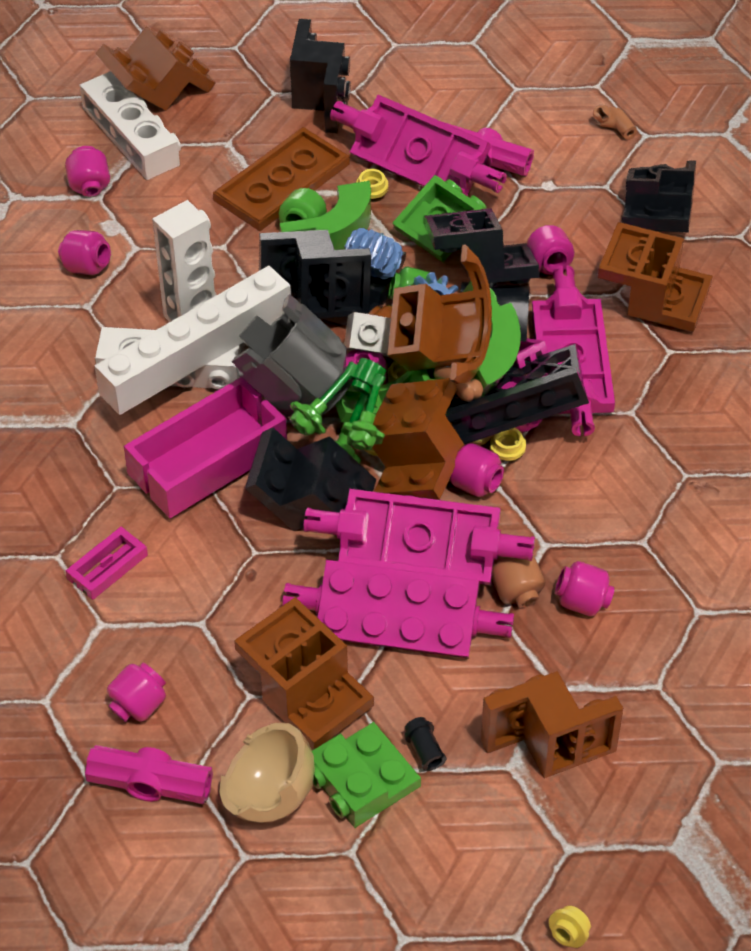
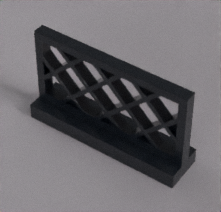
[445,344,589,444]

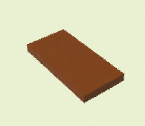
[213,127,350,231]

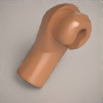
[593,104,638,140]
[434,366,483,402]

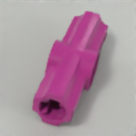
[443,122,534,176]
[85,745,213,804]

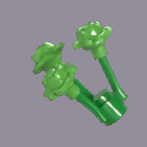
[290,358,386,463]

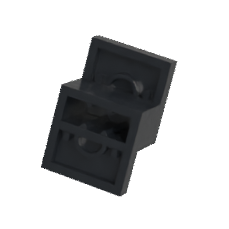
[290,19,351,134]
[425,208,539,287]
[259,230,372,318]
[245,428,376,531]

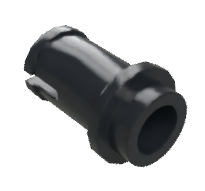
[404,717,447,771]

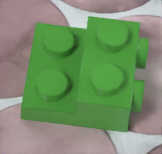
[392,175,487,263]
[312,722,421,828]

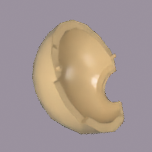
[219,723,315,823]

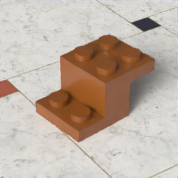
[96,26,216,111]
[598,222,713,332]
[372,378,465,500]
[234,597,374,750]
[481,671,624,779]

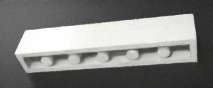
[94,266,291,415]

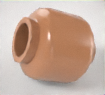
[491,555,545,608]

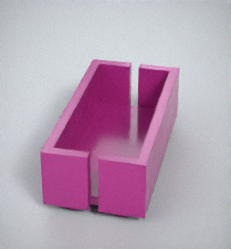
[123,377,287,518]

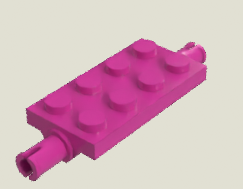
[330,94,507,196]
[531,266,615,436]
[304,489,535,585]
[283,560,514,658]

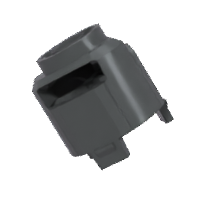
[232,294,353,418]

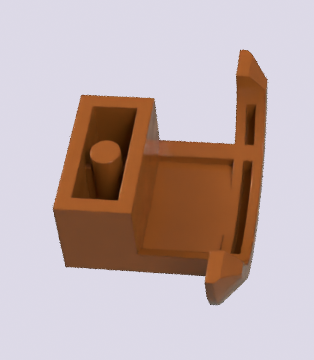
[387,245,492,384]

